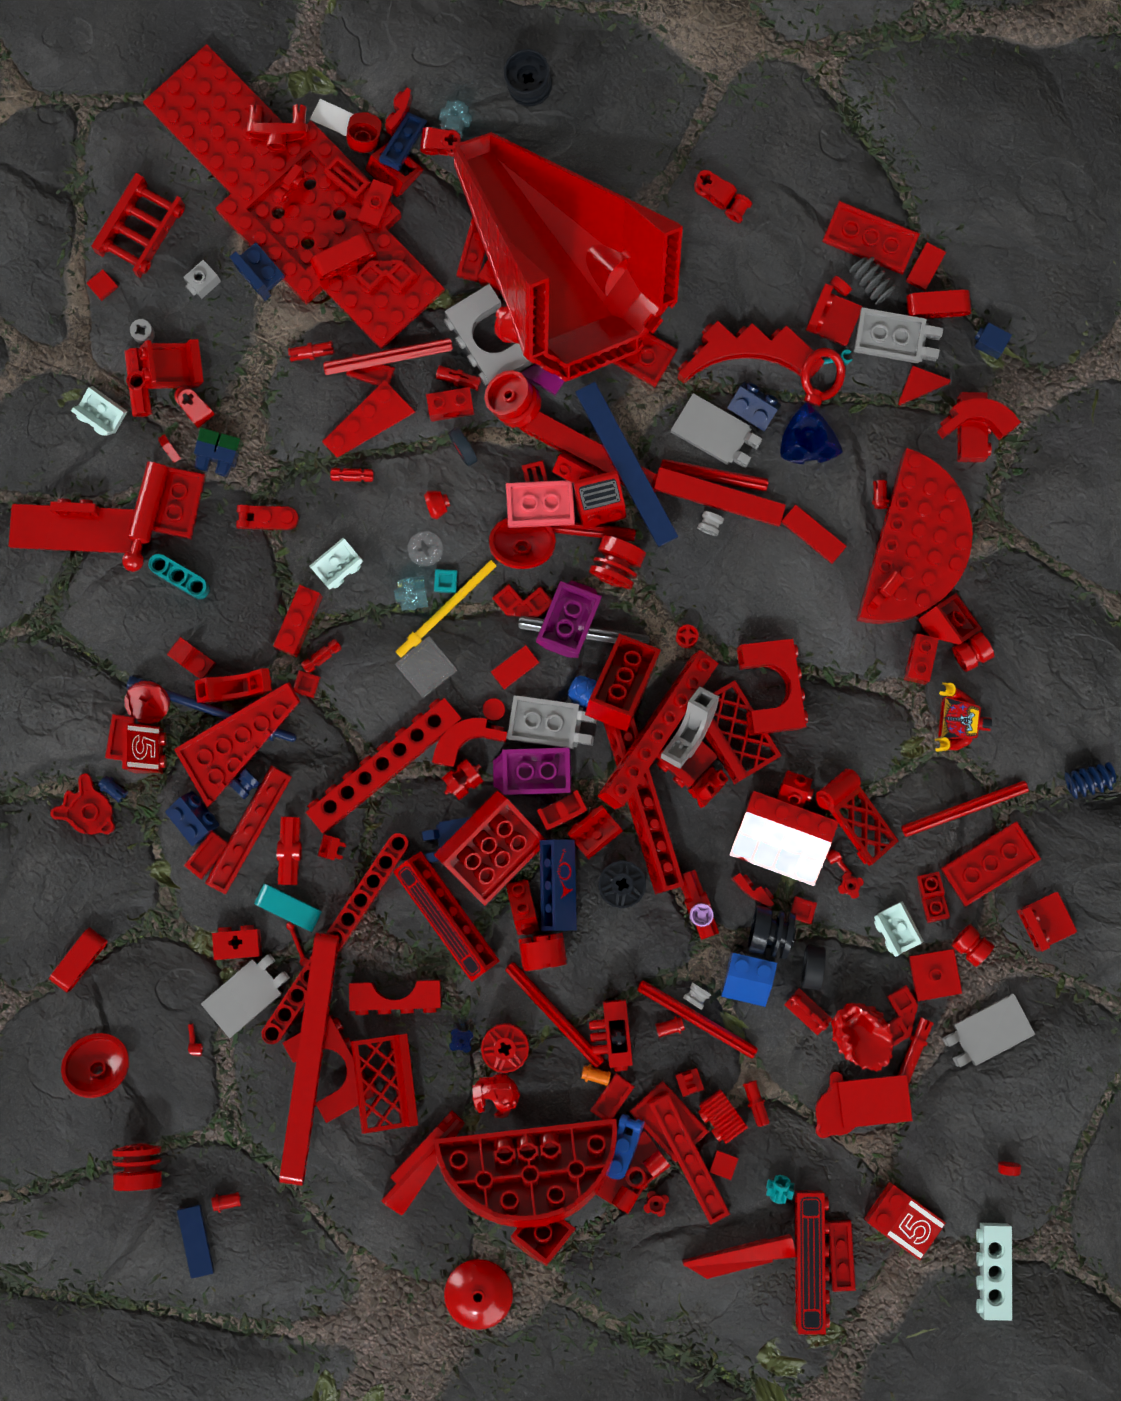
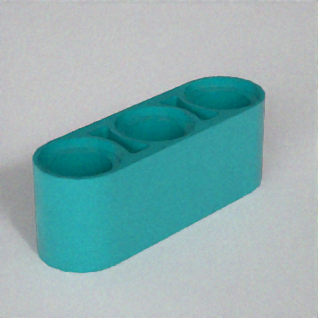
[148,554,210,599]
[254,883,322,932]

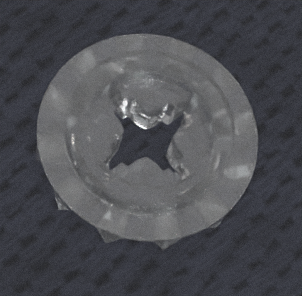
[408,531,443,566]

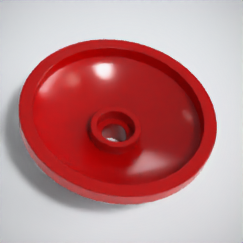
[489,518,556,569]
[61,1033,129,1098]
[444,1259,513,1330]

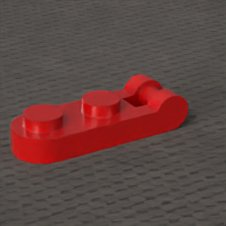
[236,505,299,530]

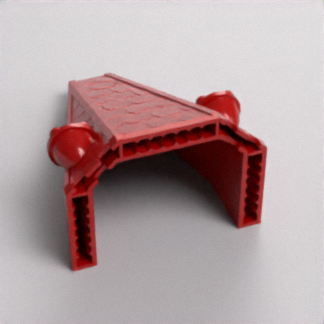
[454,132,683,382]

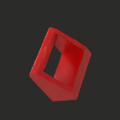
[365,142,424,197]

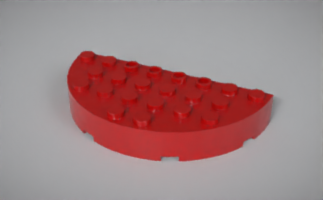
[856,448,973,624]
[434,1119,617,1228]

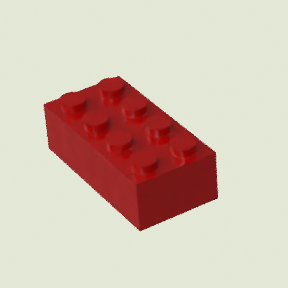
[585,633,661,732]

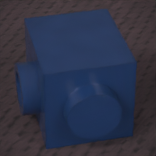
[974,323,1012,359]

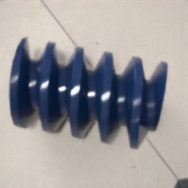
[1065,762,1116,799]

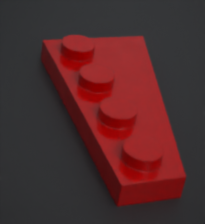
[322,380,416,458]

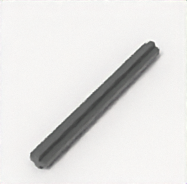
[518,616,650,645]

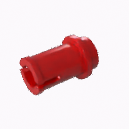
[872,480,890,509]
[655,1016,685,1038]
[211,1192,241,1213]

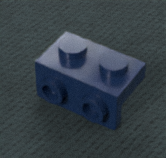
[727,382,781,431]
[165,791,219,847]

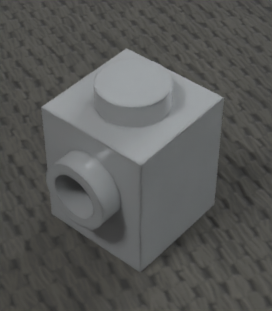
[184,260,221,299]

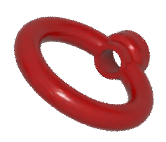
[801,348,845,407]

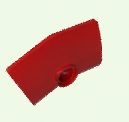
[596,1131,670,1214]

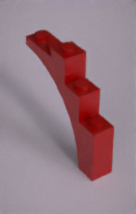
[677,321,825,384]

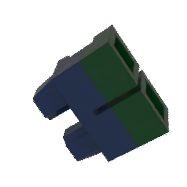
[194,428,244,477]

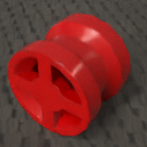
[676,624,699,649]

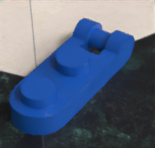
[608,1114,644,1180]

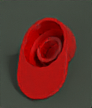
[346,112,382,153]

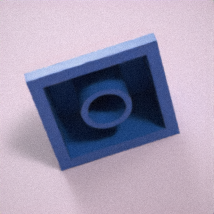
[721,952,777,1007]

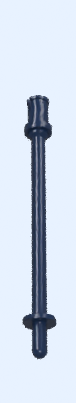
[127,675,297,742]

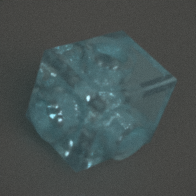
[439,100,472,138]
[394,576,428,611]

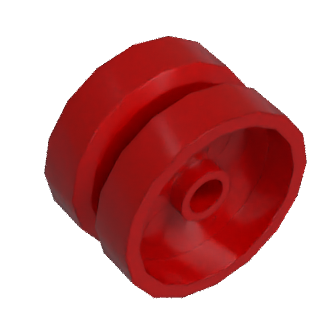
[484,370,541,428]

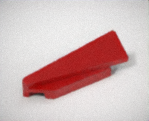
[381,1110,464,1215]
[682,1234,796,1279]

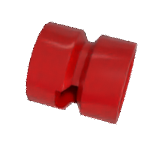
[952,632,994,672]
[951,924,995,967]

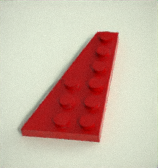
[174,682,300,807]

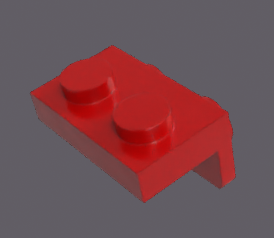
[552,453,602,483]
[567,805,623,860]

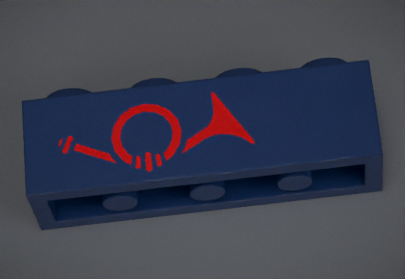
[540,840,577,931]

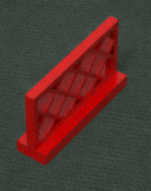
[705,680,782,785]
[351,1034,418,1134]

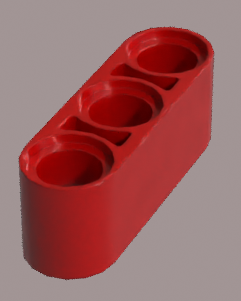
[310,233,377,281]
[906,290,971,319]
[49,927,108,993]

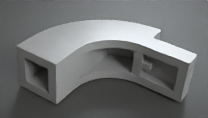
[661,686,719,769]

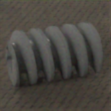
[849,257,896,306]

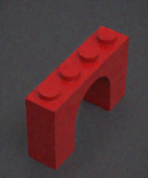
[736,639,808,736]
[282,1015,377,1123]

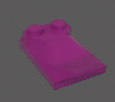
[536,581,602,658]
[493,748,572,795]

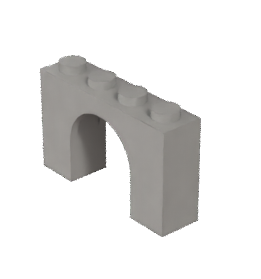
[444,284,534,386]

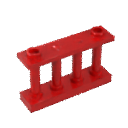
[91,173,185,278]

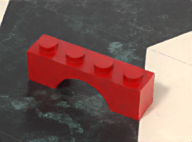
[349,980,442,1015]

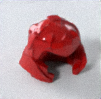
[472,1073,520,1118]

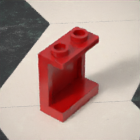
[139,339,204,389]

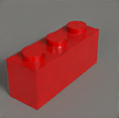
[957,392,992,462]
[273,585,323,658]

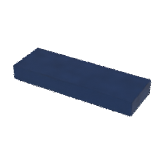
[379,112,427,171]
[177,1204,215,1279]

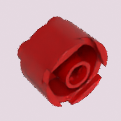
[518,932,567,971]

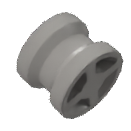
[130,319,155,345]
[697,511,724,536]
[683,982,711,1010]

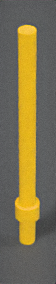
[395,560,497,658]

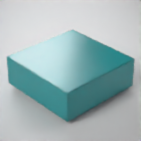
[434,569,458,593]

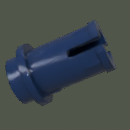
[98,776,128,803]

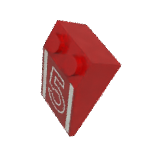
[122,723,166,774]
[864,1182,946,1260]

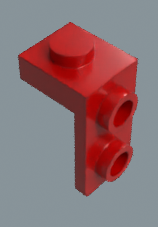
[506,880,539,935]

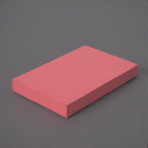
[506,480,575,528]

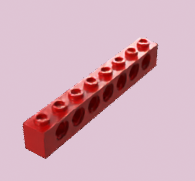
[598,650,719,809]
[305,698,462,834]
[604,717,685,894]

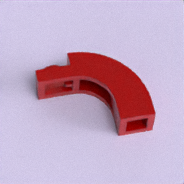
[937,398,1021,440]
[195,668,272,703]
[432,718,508,768]

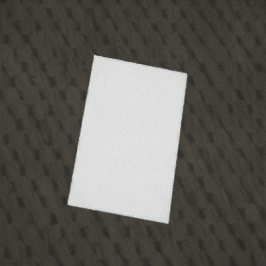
[310,99,353,136]

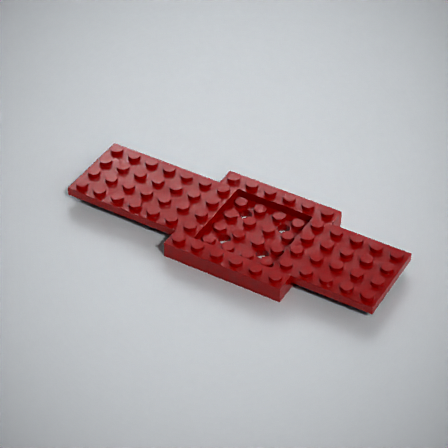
[143,44,445,350]

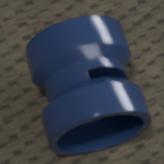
[229,768,261,799]

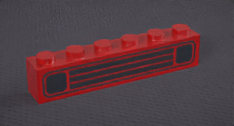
[393,851,500,982]
[795,1190,830,1334]

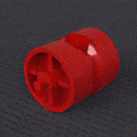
[442,759,484,800]

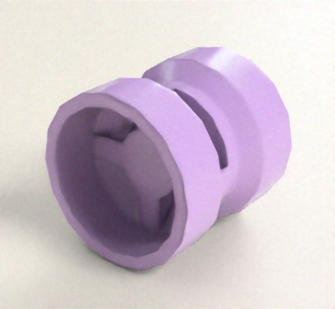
[689,904,713,927]

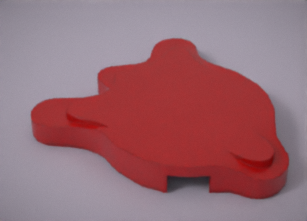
[50,773,115,835]
[815,1072,855,1138]

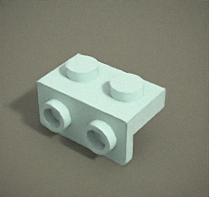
[71,386,127,436]
[310,538,363,590]
[874,901,924,957]

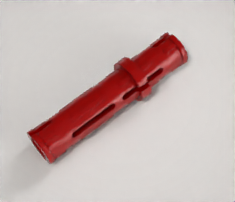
[898,1017,934,1086]

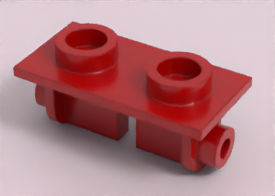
[784,988,832,1036]

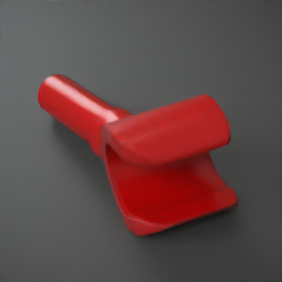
[826,850,852,875]
[188,1024,203,1056]

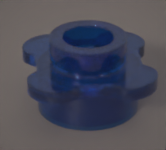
[449,1028,473,1053]

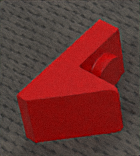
[167,637,216,679]

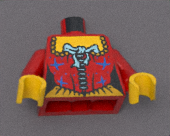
[935,682,992,752]

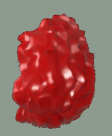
[831,1003,894,1071]

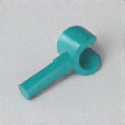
[823,350,853,366]

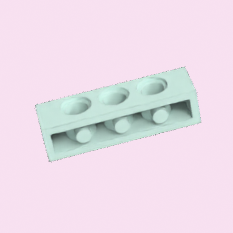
[976,1223,1012,1321]

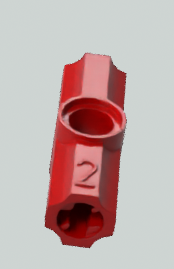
[124,348,152,417]
[277,817,302,885]
[680,870,719,940]

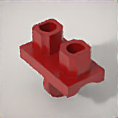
[688,766,728,808]

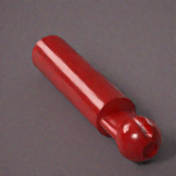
[122,462,169,572]

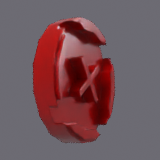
[124,681,170,724]

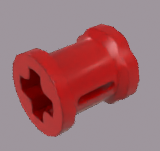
[725,194,752,223]

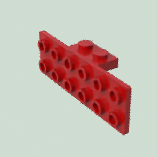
[9,498,142,553]

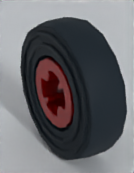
[448,427,478,466]

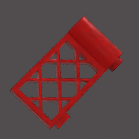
[816,769,899,866]

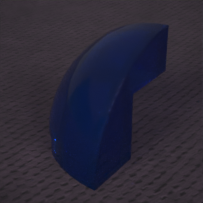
[780,402,843,464]

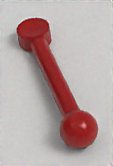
[286,922,309,966]

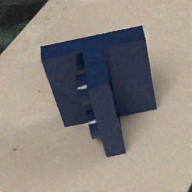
[230,242,285,301]

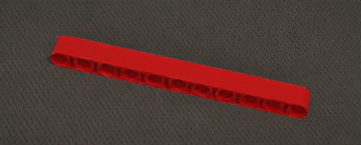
[262,833,410,1044]
[279,932,339,1186]

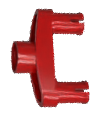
[246,105,308,152]

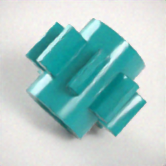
[766,1175,794,1204]

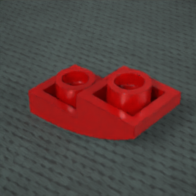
[385,87,412,136]
[917,872,950,923]
[731,873,774,907]

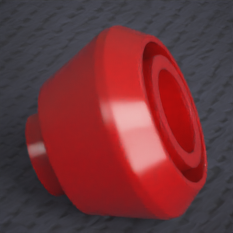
[424,490,450,520]

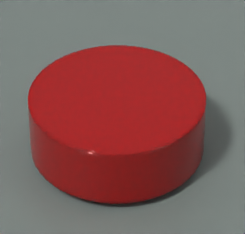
[830,276,852,296]
[483,698,505,721]
[998,1161,1021,1176]

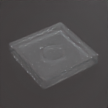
[395,636,458,699]

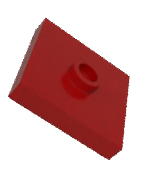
[908,949,962,1001]

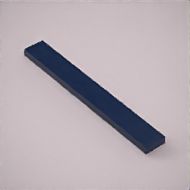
[575,382,678,548]

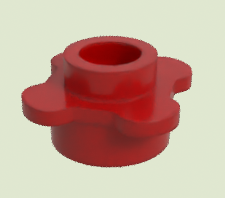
[838,873,864,899]
[643,1191,669,1217]

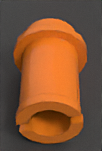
[581,1064,611,1086]

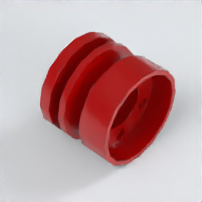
[589,536,646,589]
[481,1023,530,1073]
[112,1143,162,1191]

